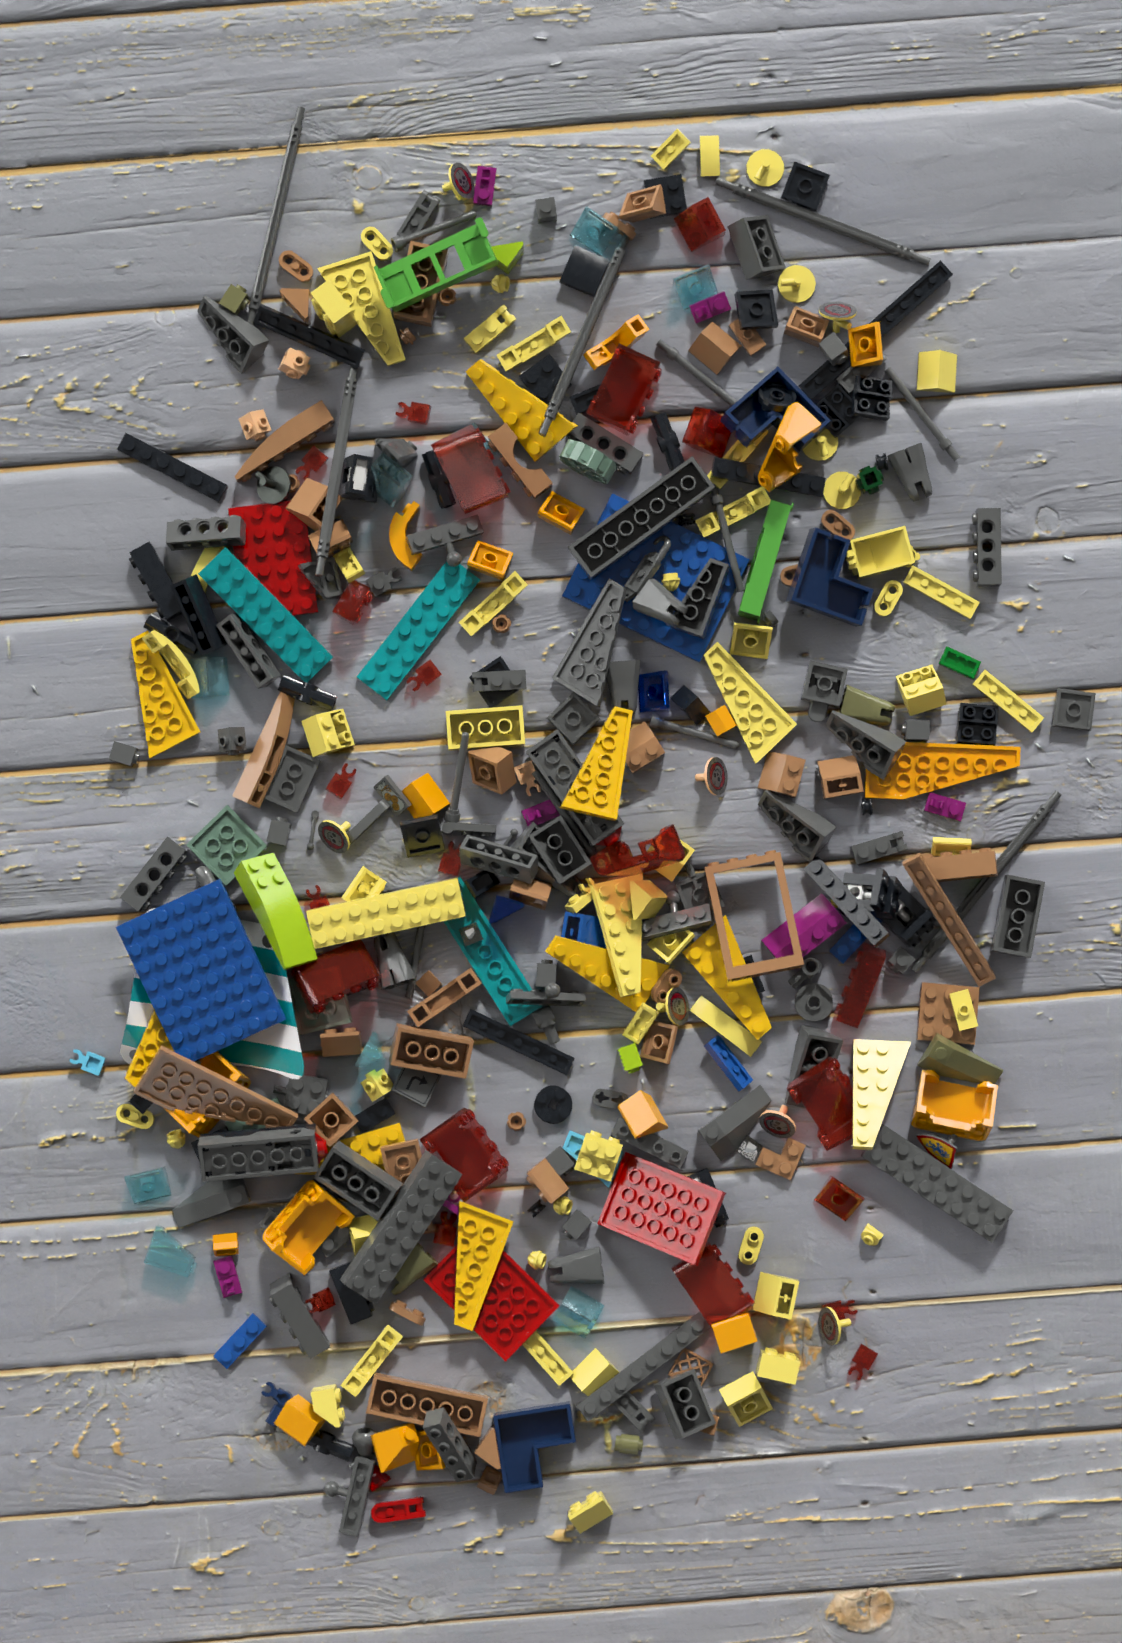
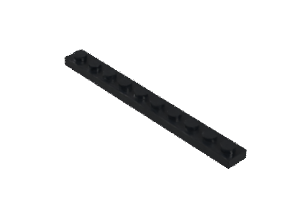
[798,260,953,400]

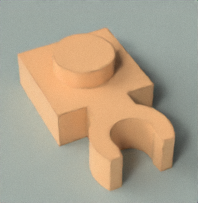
[514,760,541,797]

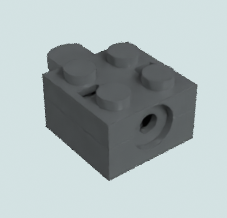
[801,660,848,722]

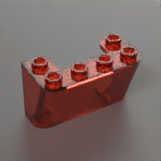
[586,343,662,436]
[431,424,510,514]
[590,824,685,876]
[291,939,382,1014]
[787,1056,853,1151]
[419,1108,509,1202]
[671,1242,755,1330]

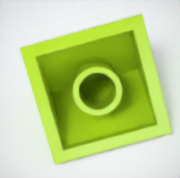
[492,241,524,274]

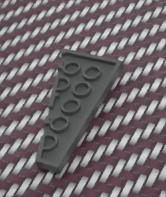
[552,578,627,707]

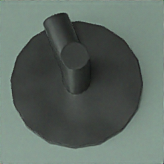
[255,466,291,504]

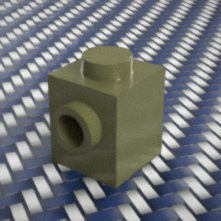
[219,284,249,316]

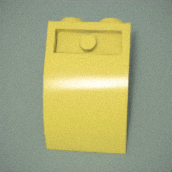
[846,526,915,580]

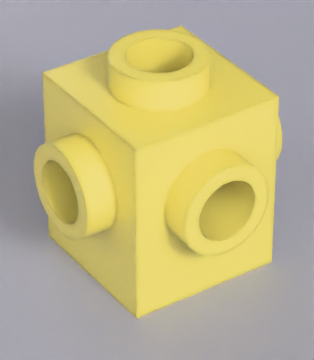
[360,1068,394,1102]

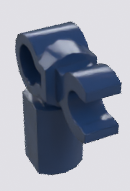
[261,1382,293,1427]

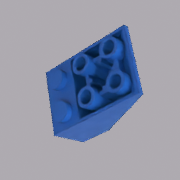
[561,912,607,949]

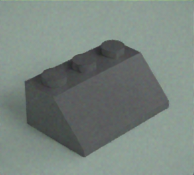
[727,215,786,280]
[529,815,592,884]
[653,1369,716,1439]

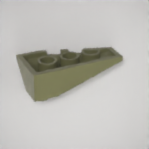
[917,1033,1003,1085]

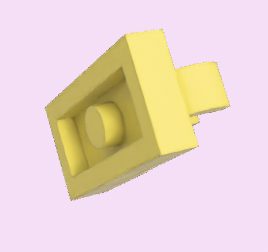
[651,129,691,170]
[564,878,594,913]

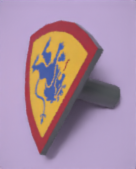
[917,1134,958,1169]

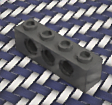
[568,412,643,475]
[972,508,1002,587]
[166,515,246,551]
[216,613,281,689]
[459,835,539,884]
[120,837,187,912]
[611,1116,689,1169]
[423,1407,477,1482]

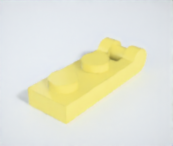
[464,305,516,354]

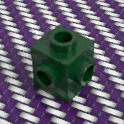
[855,466,884,495]

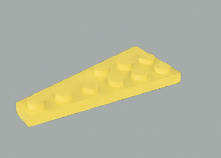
[703,642,797,764]

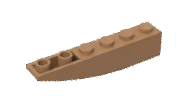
[235,400,335,483]
[232,692,295,808]

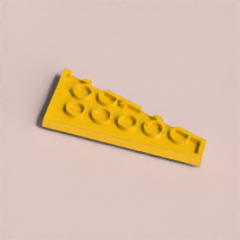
[466,359,578,462]
[131,630,201,759]
[560,706,633,821]
[545,935,670,1012]

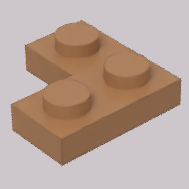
[755,1138,806,1180]

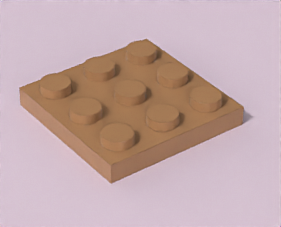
[917,982,980,1045]

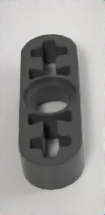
[347,799,390,845]

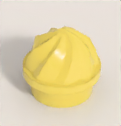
[491,274,510,293]
[661,573,681,591]
[167,1129,186,1149]
[553,1196,573,1215]
[527,1250,547,1270]

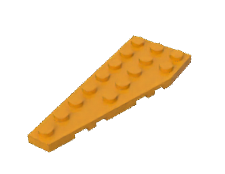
[864,742,1021,800]

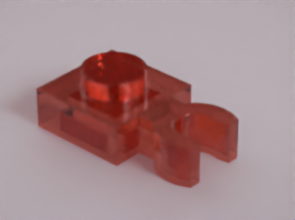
[396,402,431,425]
[295,445,329,480]
[406,659,442,692]
[325,763,356,799]
[438,841,461,877]
[306,885,330,909]
[433,1211,457,1247]
[305,1287,336,1313]
[822,1299,858,1320]
[848,1344,878,1380]

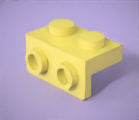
[341,866,387,901]

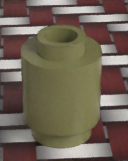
[615,1434,643,1455]

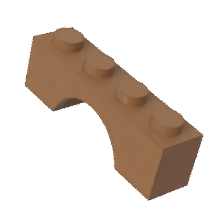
[487,423,553,499]
[407,968,482,1027]

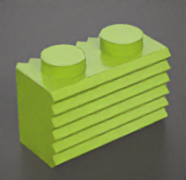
[617,1043,643,1074]

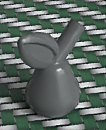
[349,1427,379,1470]

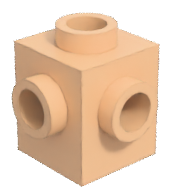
[278,348,311,380]
[239,409,271,441]

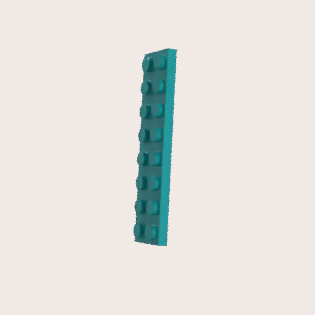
[198,547,333,682]
[357,561,480,700]
[443,876,543,1026]

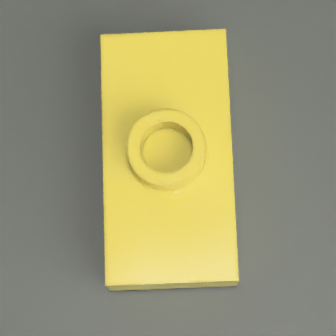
[333,547,365,583]
[931,837,972,856]
[949,989,978,1031]
[622,1002,659,1045]

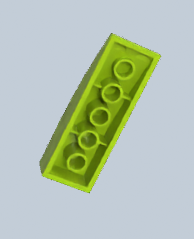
[234,852,317,970]

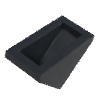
[670,685,710,725]
[464,870,500,898]

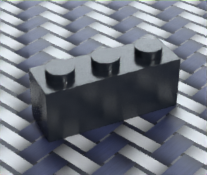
[329,1261,375,1325]

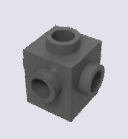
[218,727,247,756]

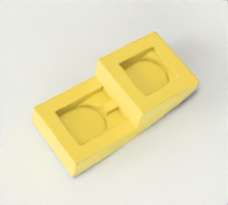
[700,135,720,176]

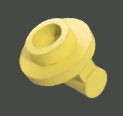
[861,1223,884,1246]

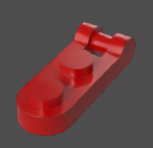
[371,1496,426,1523]

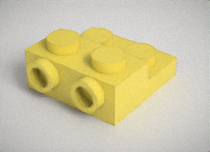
[574,1130,623,1182]

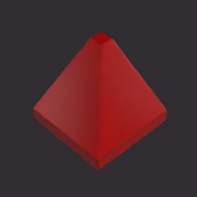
[370,1465,391,1492]

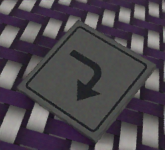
[391,1067,442,1108]

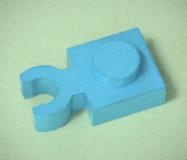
[69,1049,106,1076]

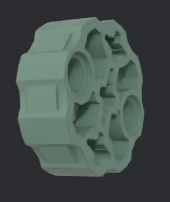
[559,439,617,484]

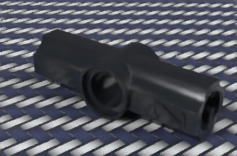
[650,412,685,471]
[422,449,456,509]
[143,613,198,657]
[278,675,337,711]
[307,1430,355,1462]

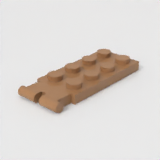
[380,1139,438,1234]

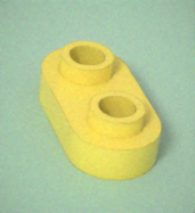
[361,227,393,261]
[874,580,903,617]
[116,1104,155,1129]
[738,1226,764,1265]

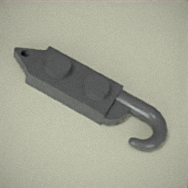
[624,536,671,602]

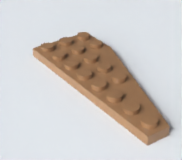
[133,1045,298,1128]

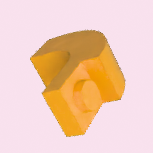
[583,314,650,370]
[389,501,423,571]

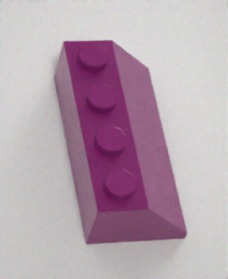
[761,893,846,958]

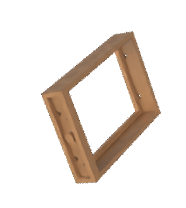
[705,850,804,982]

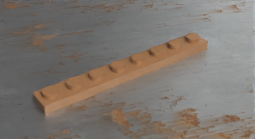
[903,853,996,987]

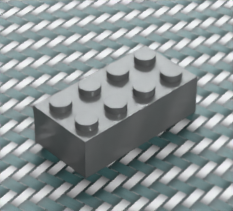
[990,875,1045,958]
[314,1141,403,1221]

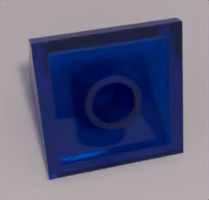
[638,671,670,713]
[489,895,525,925]

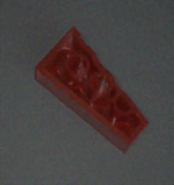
[834,942,886,1029]

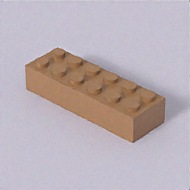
[366,1372,488,1437]

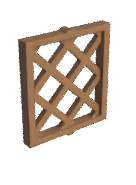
[668,1348,714,1386]

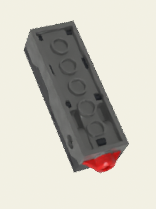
[526,729,625,847]
[198,1124,327,1182]

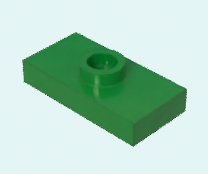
[938,646,981,680]

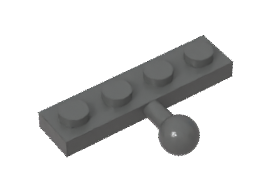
[406,514,484,567]
[641,891,714,941]
[506,983,586,1007]
[324,1456,376,1537]

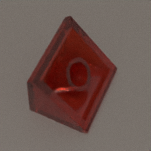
[814,1175,864,1221]

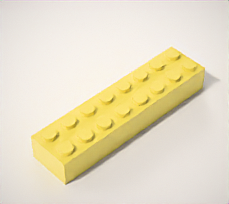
[306,878,466,949]

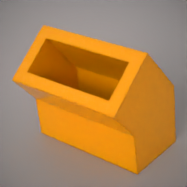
[705,705,737,737]
[213,1232,239,1257]

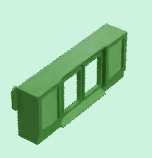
[374,217,499,313]
[737,500,794,625]

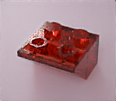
[674,197,726,253]
[682,407,731,458]
[332,580,373,625]

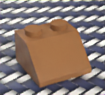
[625,721,665,774]
[468,746,516,795]
[758,751,806,798]

